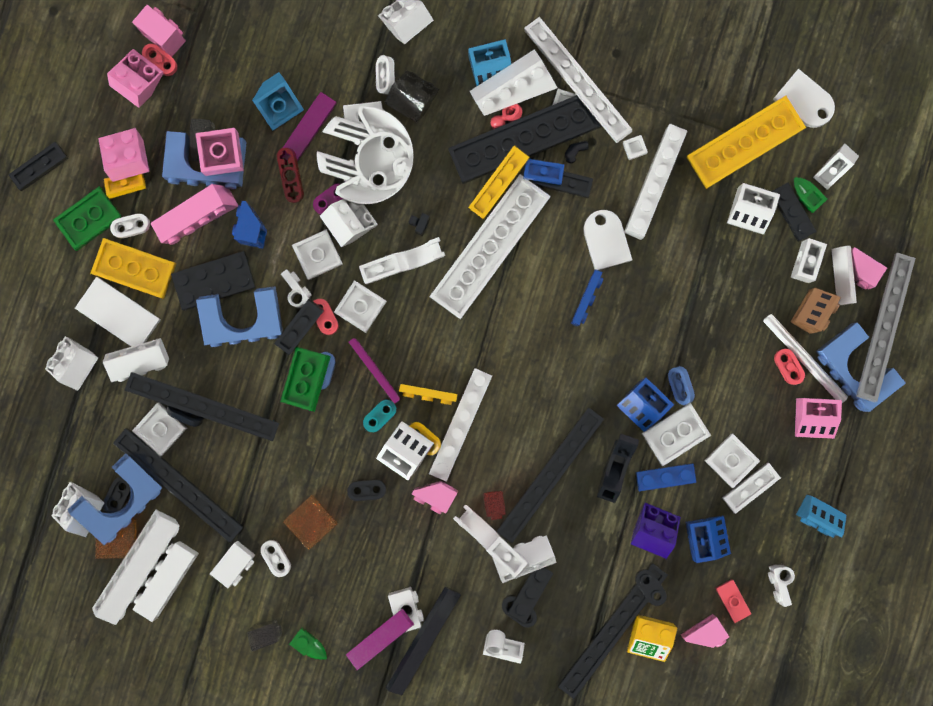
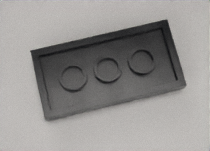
[171,251,256,311]

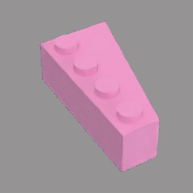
[151,184,238,245]

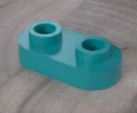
[363,400,397,432]

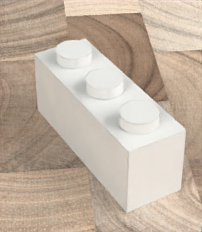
[103,338,169,382]
[493,536,557,583]

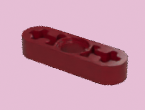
[277,148,304,203]

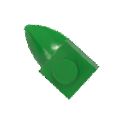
[794,177,827,213]
[289,628,327,660]

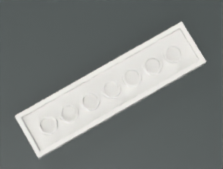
[430,174,551,320]

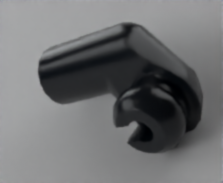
[564,140,589,164]

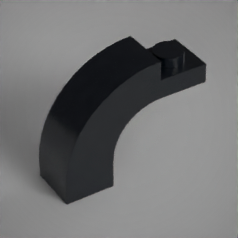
[597,434,639,503]

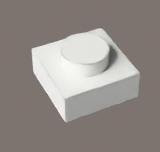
[623,135,648,160]

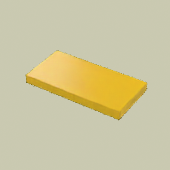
[90,238,177,299]

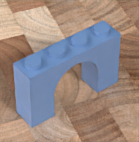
[162,131,246,189]
[196,286,283,347]
[816,322,905,412]
[67,453,162,545]

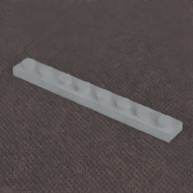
[856,253,915,402]

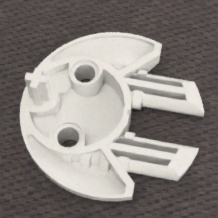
[317,106,413,204]

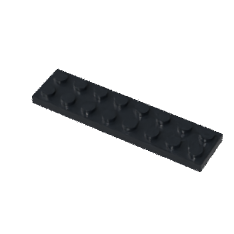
[448,95,603,184]

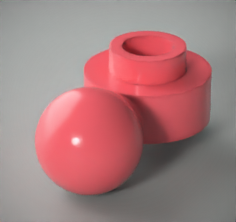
[490,103,522,129]

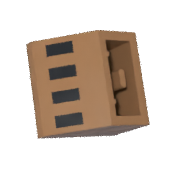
[791,288,841,334]

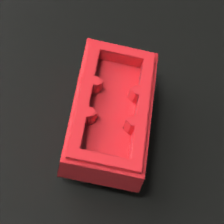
[715,579,751,623]

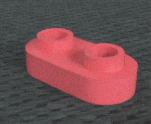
[142,44,177,76]
[313,299,339,335]
[774,349,805,385]

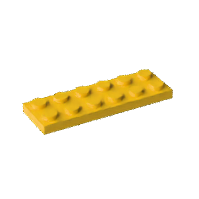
[687,96,806,189]

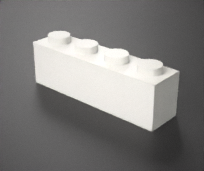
[133,541,199,622]

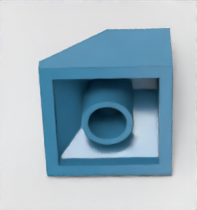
[252,72,304,131]

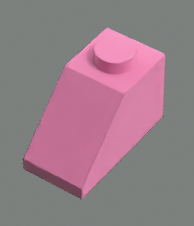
[851,247,887,289]
[681,614,729,648]

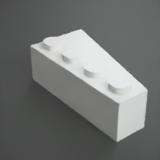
[470,49,557,116]

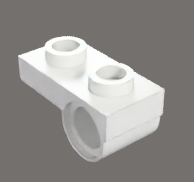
[281,269,312,308]
[768,565,795,607]
[483,630,525,664]

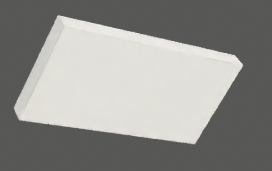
[75,277,161,347]

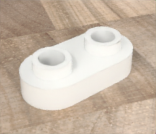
[376,55,395,94]
[110,214,150,238]
[261,540,291,577]

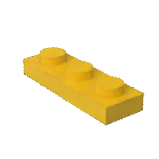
[399,384,458,405]

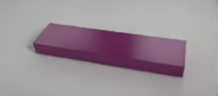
[282,92,337,162]
[349,338,401,404]
[346,609,414,670]

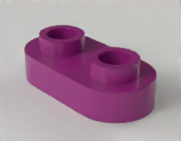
[313,184,343,215]

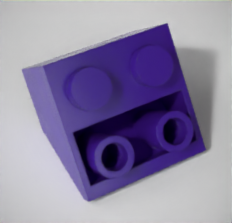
[631,503,681,559]

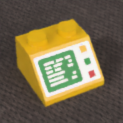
[627,615,677,662]

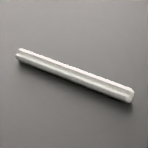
[763,314,848,403]

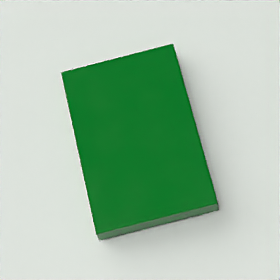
[53,187,122,251]
[280,347,331,412]

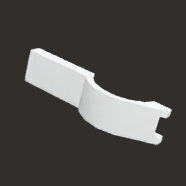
[359,237,445,284]
[453,505,529,579]

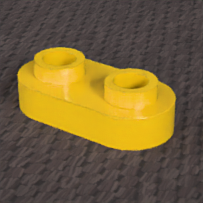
[410,422,441,455]

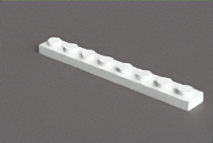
[524,17,632,143]

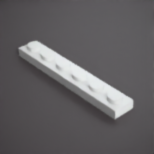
[429,368,492,481]

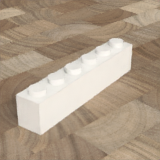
[624,124,687,240]
[92,510,179,625]

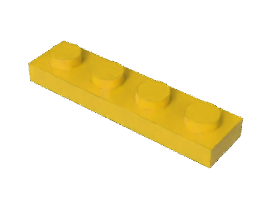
[468,146,530,219]

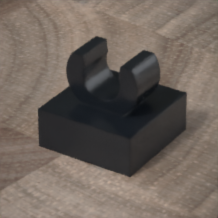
[409,213,430,236]

